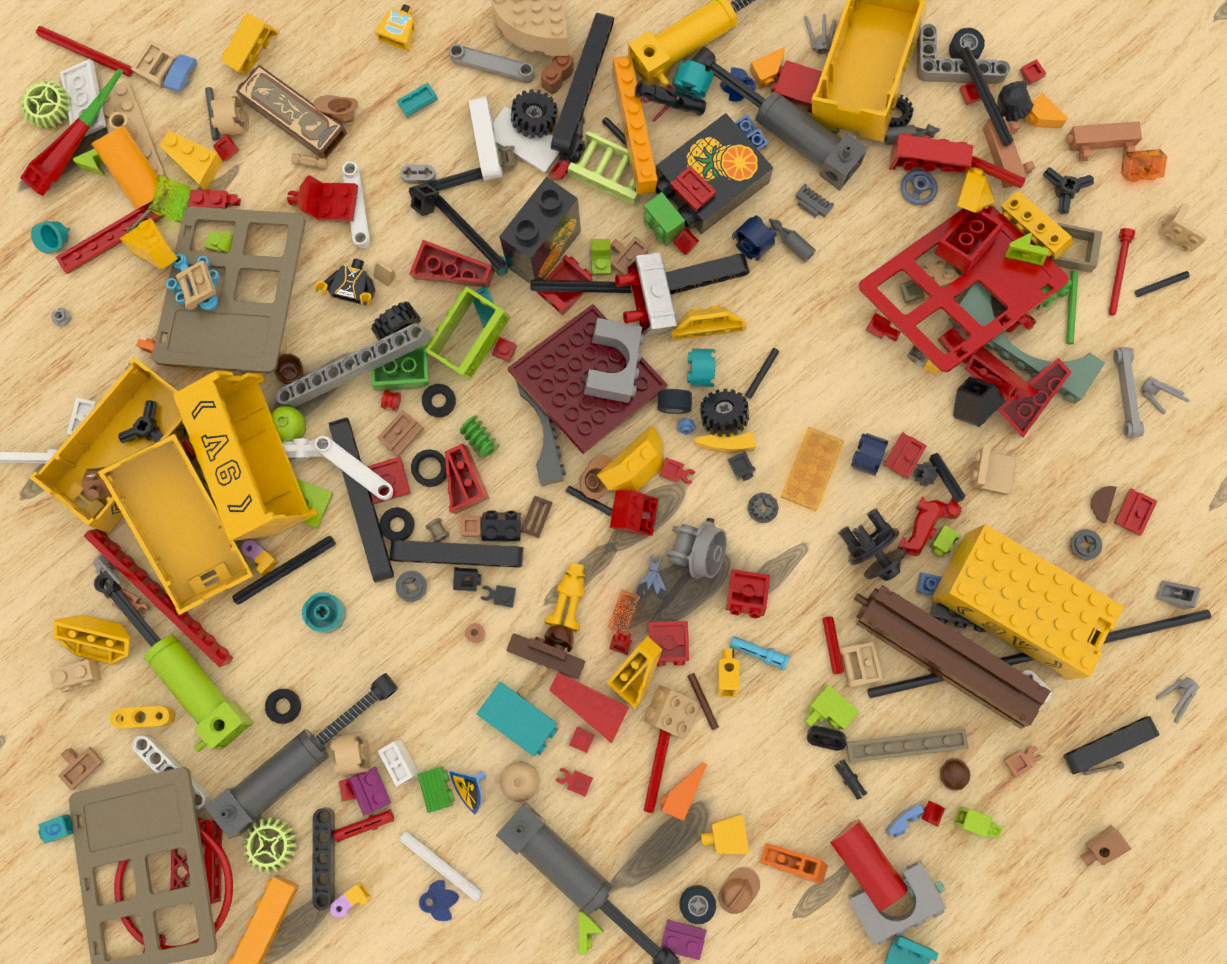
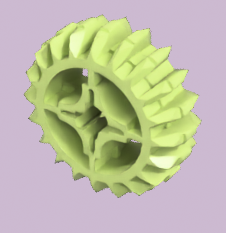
[19,80,71,130]
[242,817,297,874]

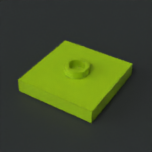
[297,479,333,529]

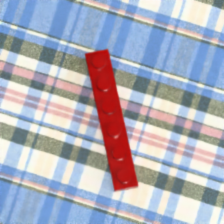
[56,200,164,274]

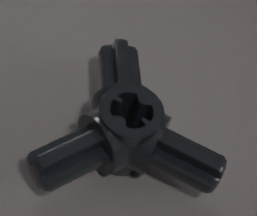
[1043,167,1094,214]
[118,400,164,443]

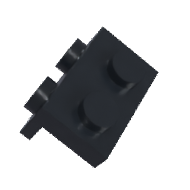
[481,510,521,541]

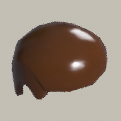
[274,353,303,385]
[544,625,574,652]
[940,758,971,791]

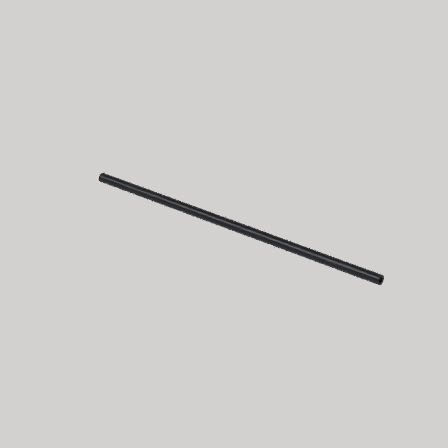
[867,609,1211,698]

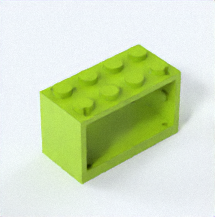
[425,286,511,380]

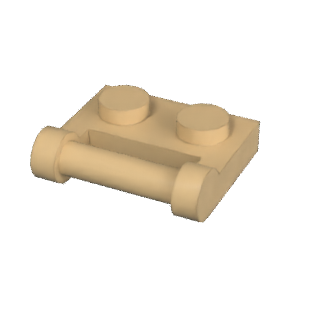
[131,40,178,87]
[176,260,217,310]
[840,641,883,687]

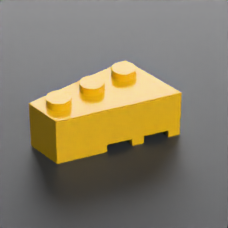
[160,130,223,190]
[606,636,662,709]

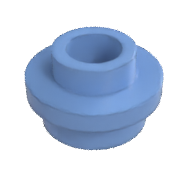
[676,418,696,435]

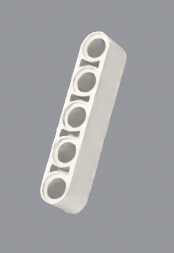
[469,96,503,181]
[132,735,211,810]

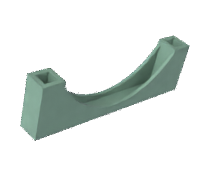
[948,282,1105,404]

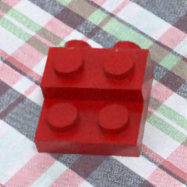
[725,569,770,619]
[648,621,689,666]

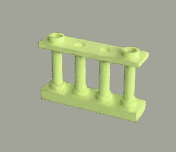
[568,131,638,206]

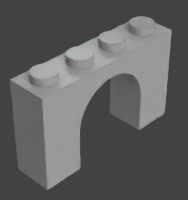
[584,318,644,403]
[849,860,946,945]

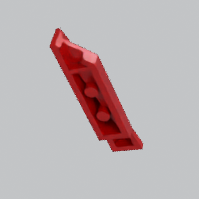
[956,342,1038,401]

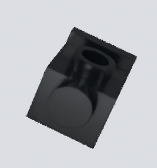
[559,137,585,164]
[410,184,439,216]
[453,567,481,591]

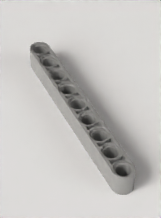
[276,323,431,407]

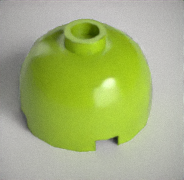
[271,406,306,442]

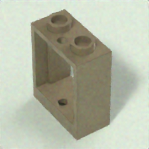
[1049,223,1103,273]

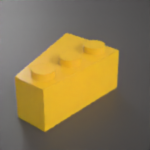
[221,12,280,75]
[119,218,178,269]

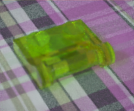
[149,175,191,223]

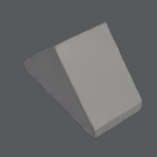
[1156,580,1201,610]

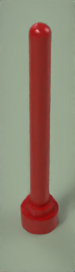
[1109,228,1135,316]

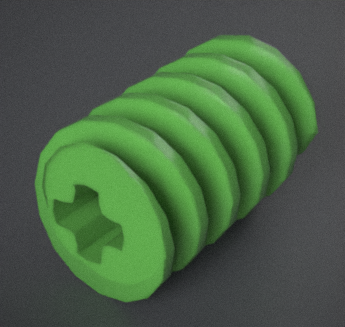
[460,415,500,458]

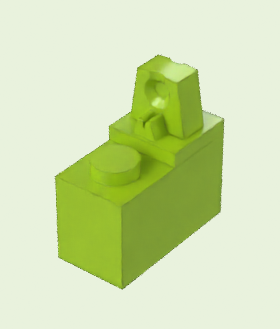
[804,685,859,730]
[953,806,1003,839]

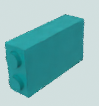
[476,682,559,756]

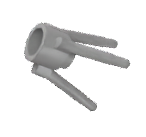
[804,14,836,54]
[1141,376,1190,414]
[93,555,121,588]
[1156,677,1200,723]

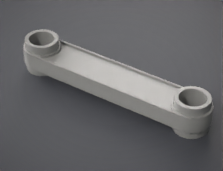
[449,44,535,83]
[1113,347,1144,438]

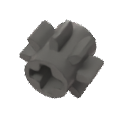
[913,462,938,486]

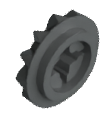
[748,492,779,523]
[1070,529,1102,560]
[396,571,427,602]

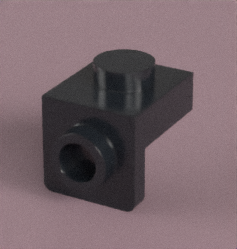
[727,451,756,481]

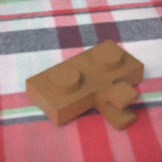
[610,236,649,275]
[58,747,104,790]

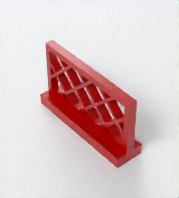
[170,819,222,904]

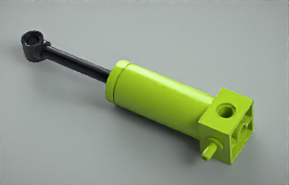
[94,573,253,752]

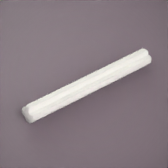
[399,832,482,901]

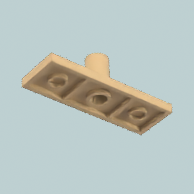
[99,80,167,179]

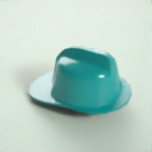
[31,221,71,253]

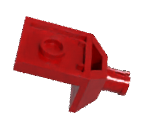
[287,175,358,221]

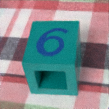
[38,814,73,844]

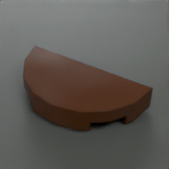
[1090,486,1117,523]

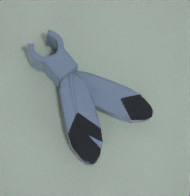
[637,555,666,599]

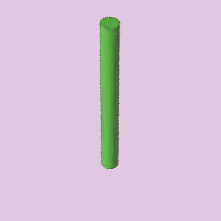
[1066,271,1078,344]

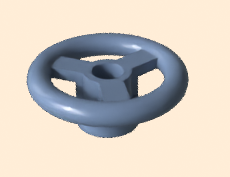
[901,170,938,205]

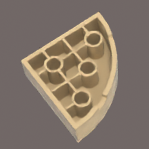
[492,0,569,56]

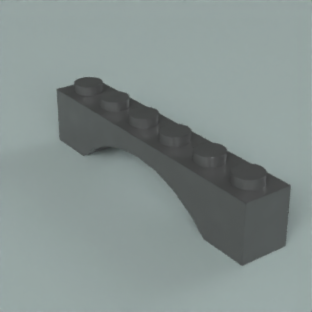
[517,382,566,486]

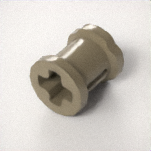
[498,146,517,167]
[425,518,450,542]

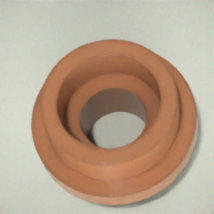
[465,623,485,643]

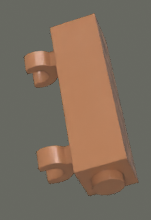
[983,116,1035,188]
[1066,121,1142,161]

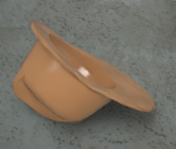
[314,95,358,123]
[579,455,612,499]
[718,867,760,914]

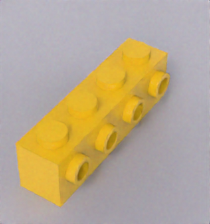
[1001,190,1073,260]

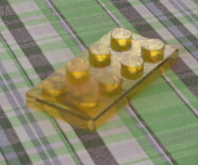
[780,427,844,512]

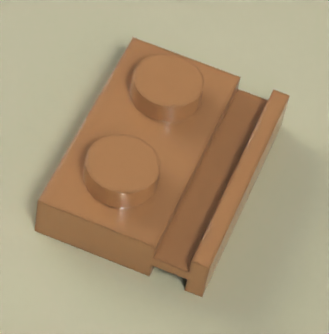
[377,410,424,457]

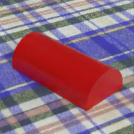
[830,819,908,911]

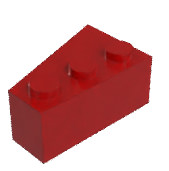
[445,444,489,514]

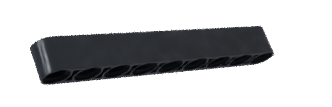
[551,12,614,154]
[329,417,394,583]

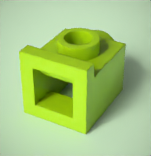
[929,525,962,557]

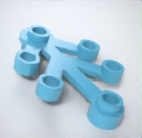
[166,254,220,311]

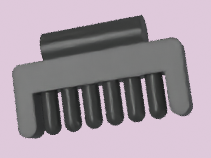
[795,184,834,217]

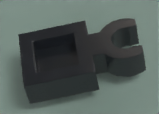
[481,585,516,608]

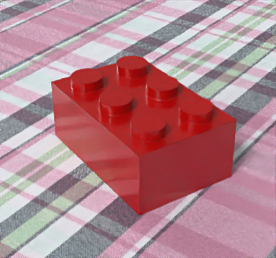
[935,210,1003,274]

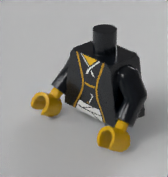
[315,259,376,306]

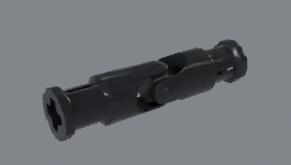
[635,80,706,116]

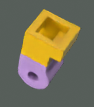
[241,540,279,576]
[330,882,372,918]

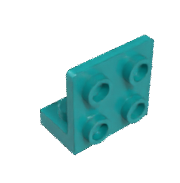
[884,934,939,964]

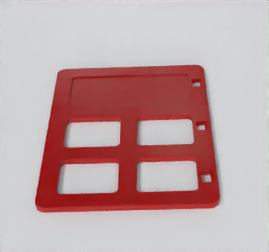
[859,206,1069,372]

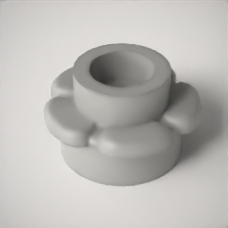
[51,308,71,326]

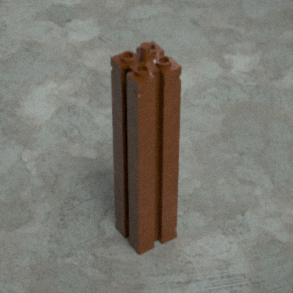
[854,585,1051,729]

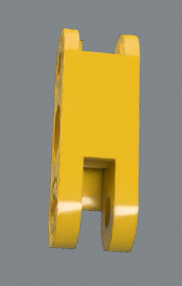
[110,706,175,728]

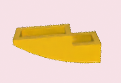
[694,432,756,453]

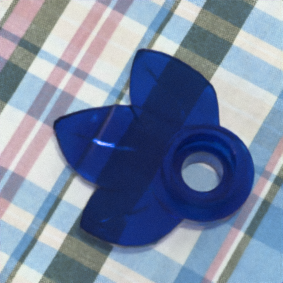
[720,67,756,102]
[419,880,459,921]

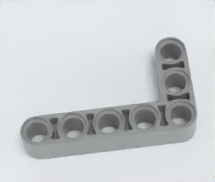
[917,24,1010,84]

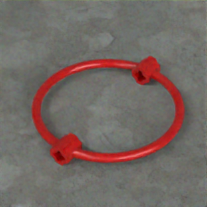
[114,817,233,954]

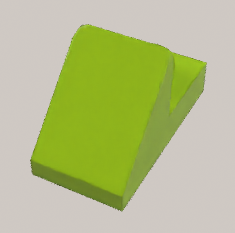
[73,149,105,176]
[204,230,247,254]
[1005,233,1049,266]
[591,239,611,276]
[579,909,604,955]

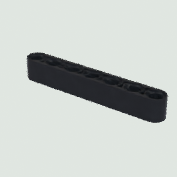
[390,540,524,568]

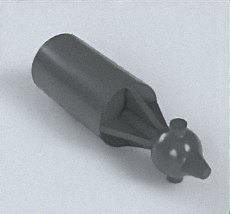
[884,124,940,145]
[769,218,816,262]

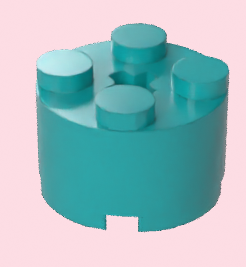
[672,60,714,100]
[687,348,715,387]
[302,592,346,633]

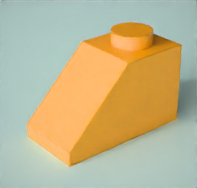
[749,47,785,89]
[1024,93,1068,128]

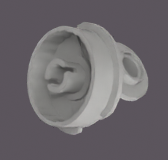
[665,521,727,579]

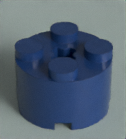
[732,215,776,261]
[851,433,889,477]

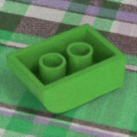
[370,345,429,391]

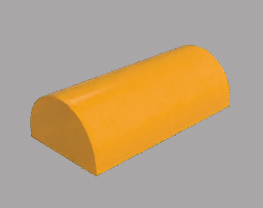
[91,125,168,209]

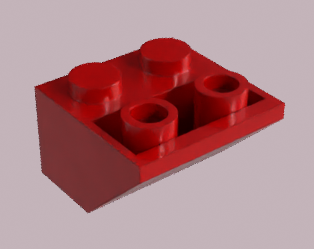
[610,490,658,536]

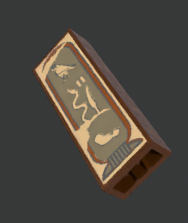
[236,65,347,159]

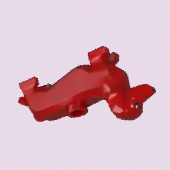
[897,496,962,556]

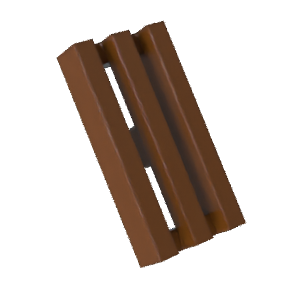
[521,496,553,538]

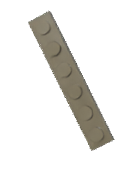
[846,729,969,763]

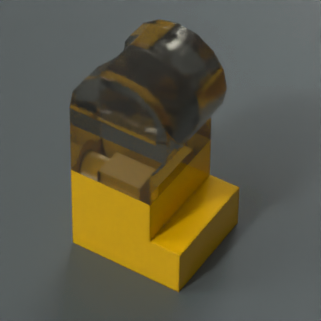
[907,345,940,376]

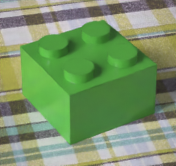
[643,192,685,246]

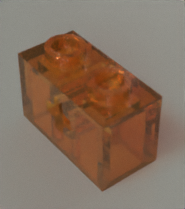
[1121,149,1168,182]
[608,589,640,635]

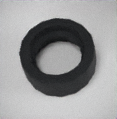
[411,449,447,487]

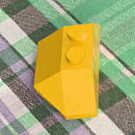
[671,305,747,341]
[596,425,664,492]
[53,615,131,664]

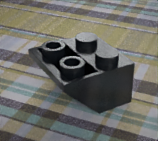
[953,377,1005,427]

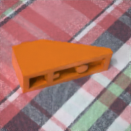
[659,762,707,821]
[760,843,828,885]

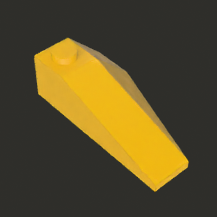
[957,167,995,213]

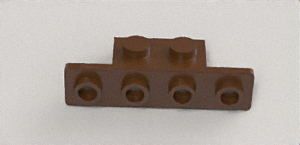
[506,633,585,679]

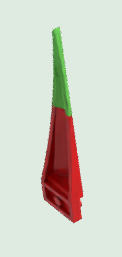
[20,69,123,196]

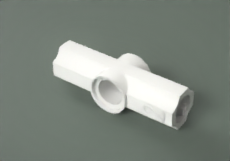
[282,438,328,460]

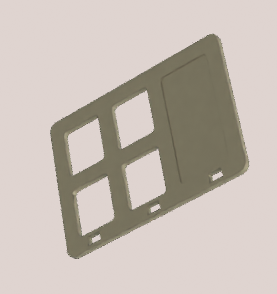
[152,207,306,373]
[69,767,217,964]

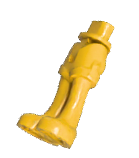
[544,562,585,632]

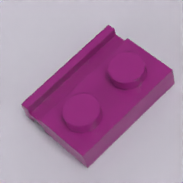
[348,766,391,816]
[660,919,707,960]

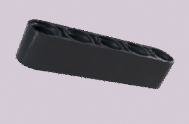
[666,253,750,295]
[1063,716,1160,775]
[312,807,335,910]

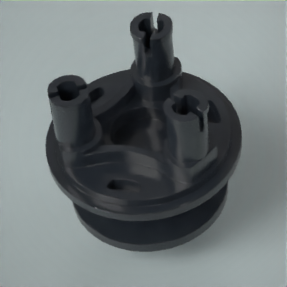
[838,508,907,581]

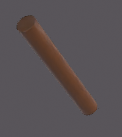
[687,673,719,730]

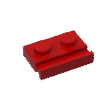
[670,165,716,212]
[883,432,927,479]
[1114,488,1157,536]

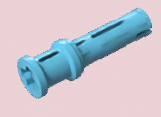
[730,636,790,671]

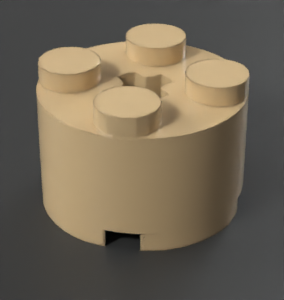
[211,96,249,136]
[331,732,371,776]

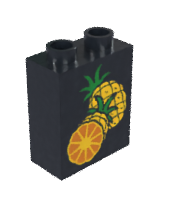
[655,113,773,234]
[499,176,581,284]

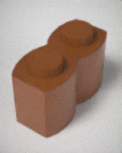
[541,55,574,94]

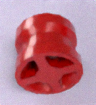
[381,390,401,411]

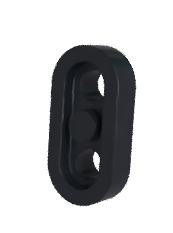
[807,726,847,751]

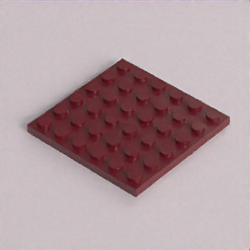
[507,304,668,454]

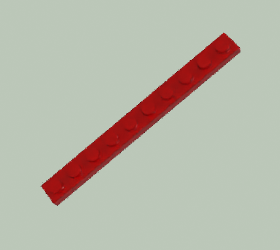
[84,529,234,668]

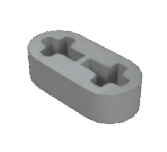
[400,165,436,184]

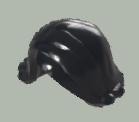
[997,80,1034,122]

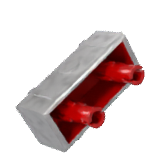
[615,253,678,337]

